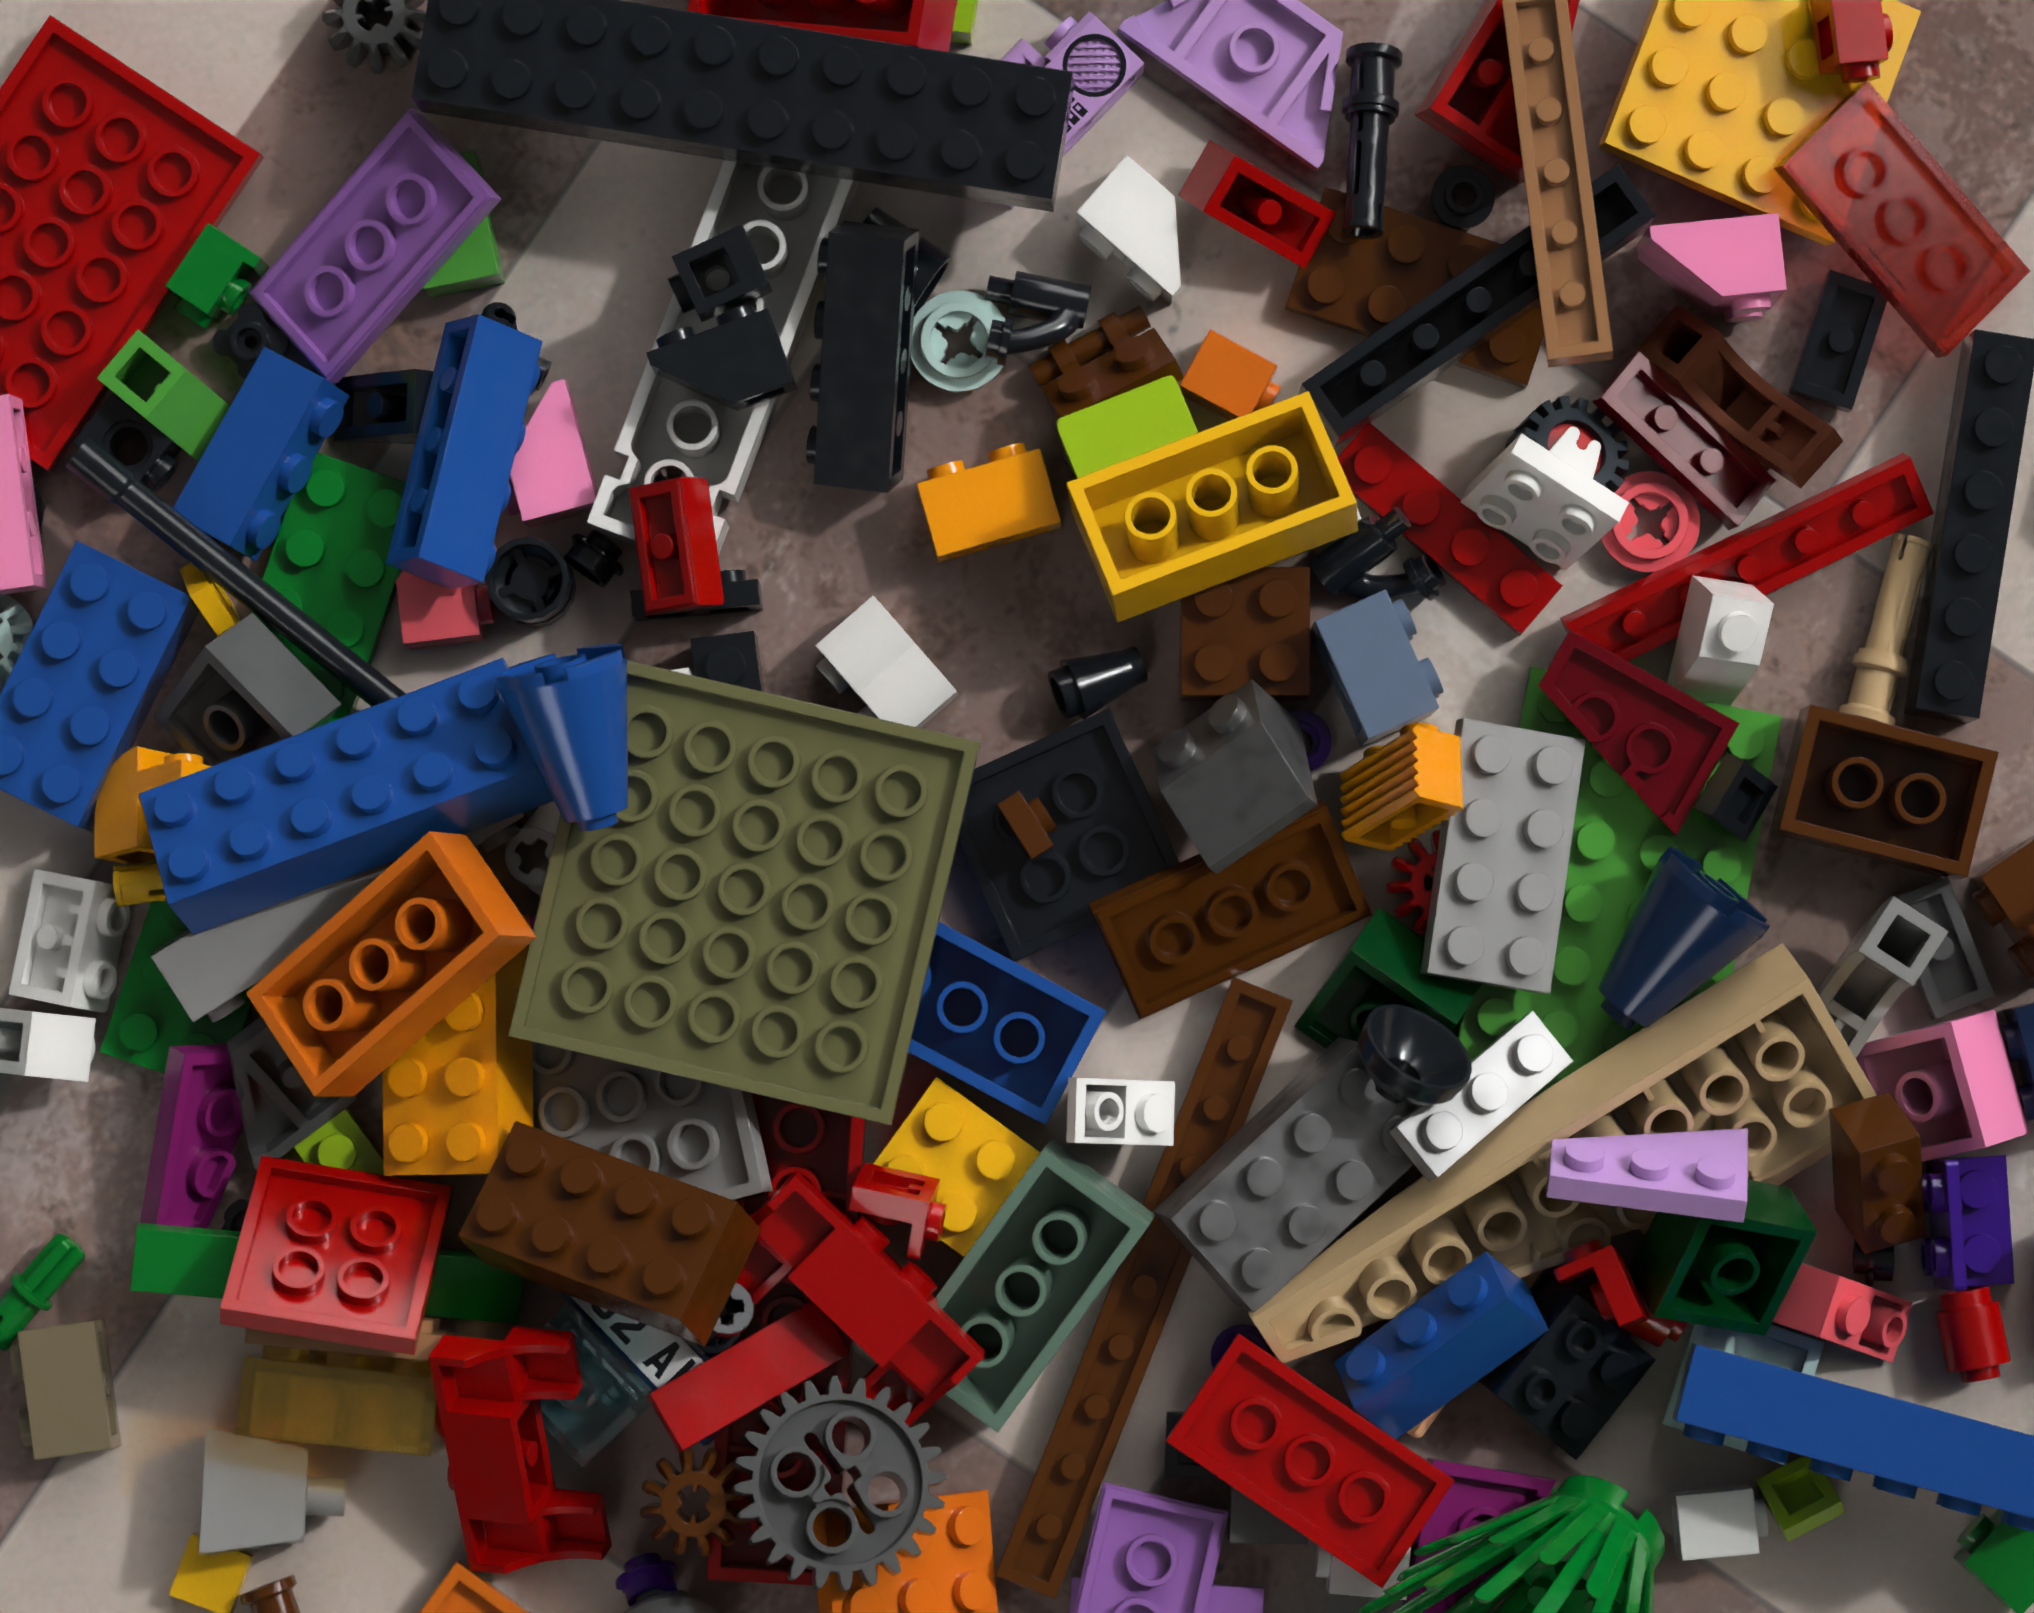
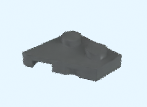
[226,1016,357,1170]

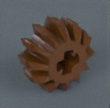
[640,1447,748,1558]

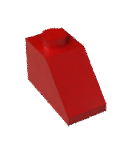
[1178,140,1337,269]

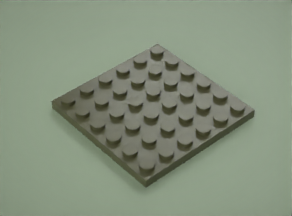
[508,661,981,1125]

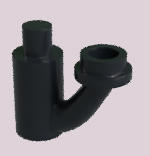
[985,271,1091,366]
[1310,507,1446,601]

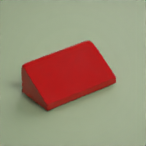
[628,477,724,616]

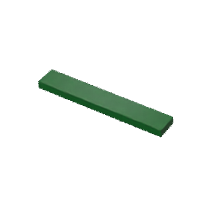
[130,1222,523,1324]

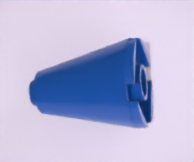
[497,644,628,831]

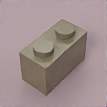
[10,1318,121,1460]

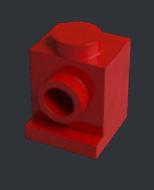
[1810,0,1893,84]

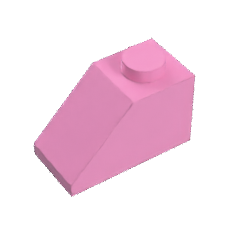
[506,379,598,528]

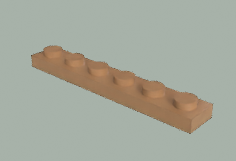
[1502,0,1613,368]

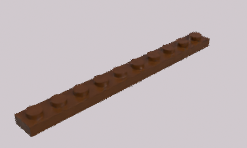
[996,977,1293,1599]

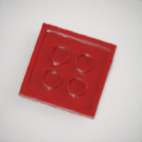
[220,1156,452,1355]

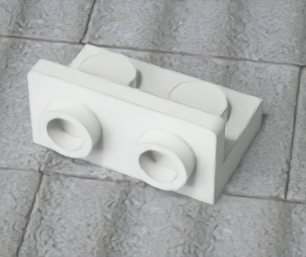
[8,869,130,1013]

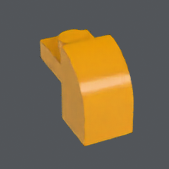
[94,746,212,865]

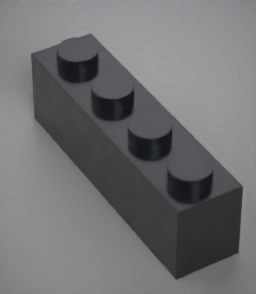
[806,221,920,493]

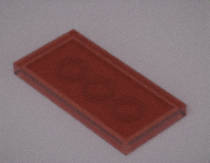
[1774,81,2030,358]

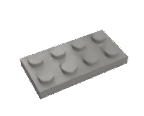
[1420,718,1586,994]

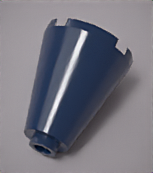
[1598,846,1770,1029]

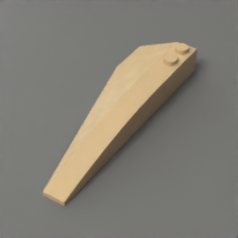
[1248,943,1877,1363]

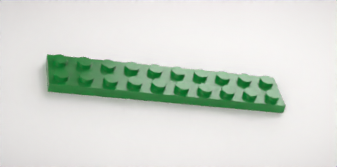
[100,453,406,1074]

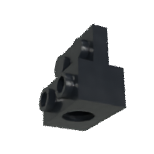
[1478,1273,1656,1460]

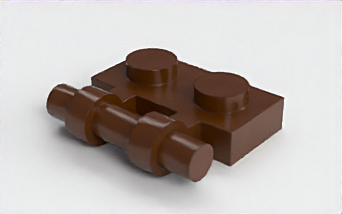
[1028,305,1184,419]

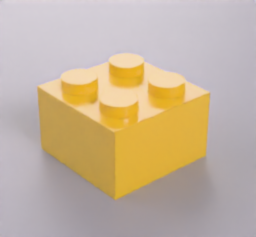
[873,1077,1041,1257]

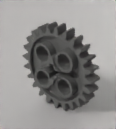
[731,1376,946,1592]

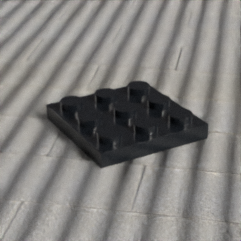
[958,708,1179,962]

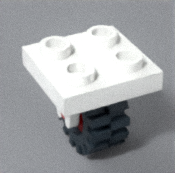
[1460,396,1629,570]

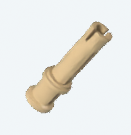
[1839,533,1933,725]

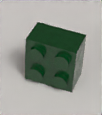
[1629,1180,1817,1336]

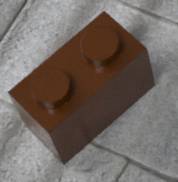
[1829,1092,1925,1254]

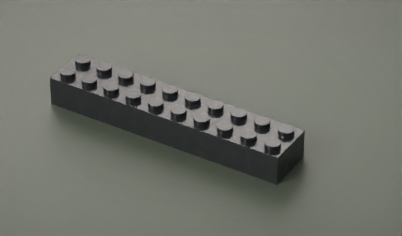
[411,0,1074,212]

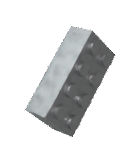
[1153,1037,1416,1312]

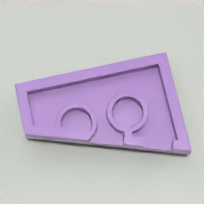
[1546,1128,1748,1223]

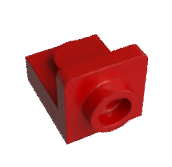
[849,1163,947,1260]
[1553,1239,1650,1329]

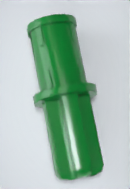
[0,1233,85,1351]

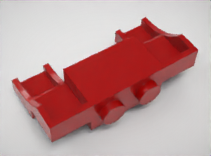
[736,1170,985,1426]
[428,1326,612,1574]

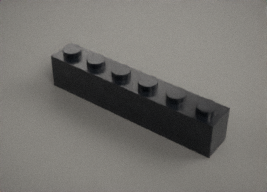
[1298,164,1656,447]
[1904,329,2034,724]

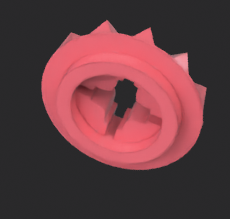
[1601,471,1700,573]

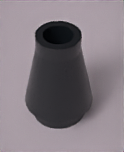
[1048,646,1148,719]

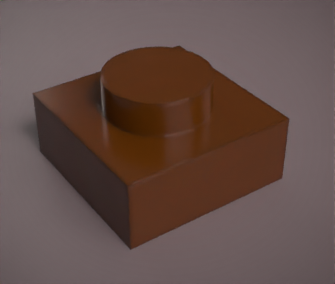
[997,791,1058,861]

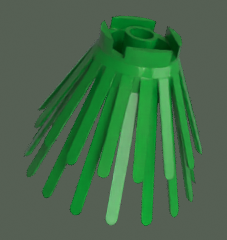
[1357,1475,1665,1613]

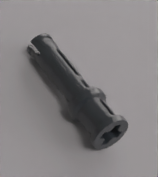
[1342,42,1403,239]

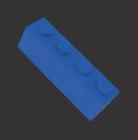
[386,314,543,589]

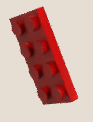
[1166,1333,1455,1588]

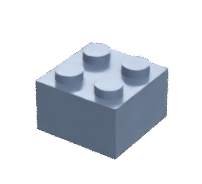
[1310,589,1444,747]

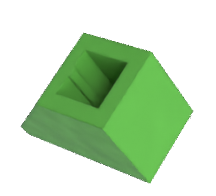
[97,329,230,462]

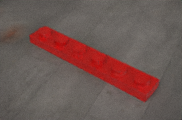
[1560,453,1934,661]

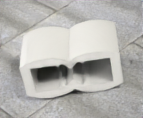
[815,596,959,728]

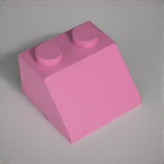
[1636,213,1787,323]
[1856,1009,2029,1162]

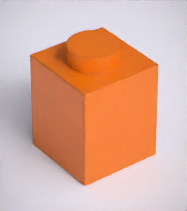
[1179,329,1281,421]

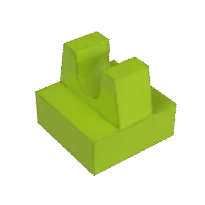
[1755,1456,1845,1542]

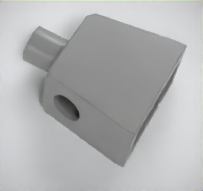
[199,1429,346,1556]

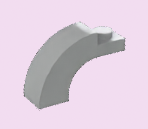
[1817,896,1949,1058]

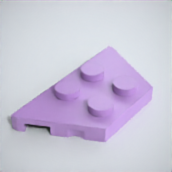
[1118,0,1343,173]

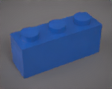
[173,346,349,562]
[1334,1252,1548,1439]

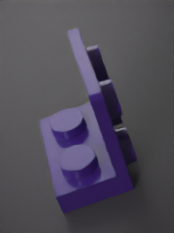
[1921,1155,2015,1291]

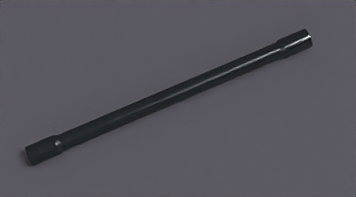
[65,437,538,829]

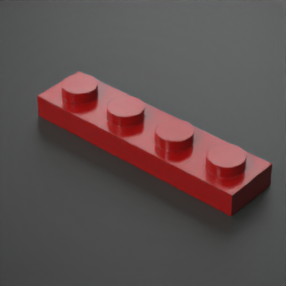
[1337,423,1563,636]

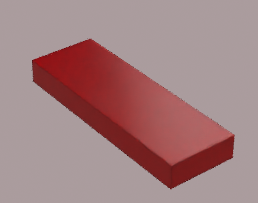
[647,1301,850,1453]

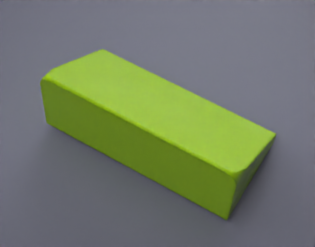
[1055,375,1198,478]

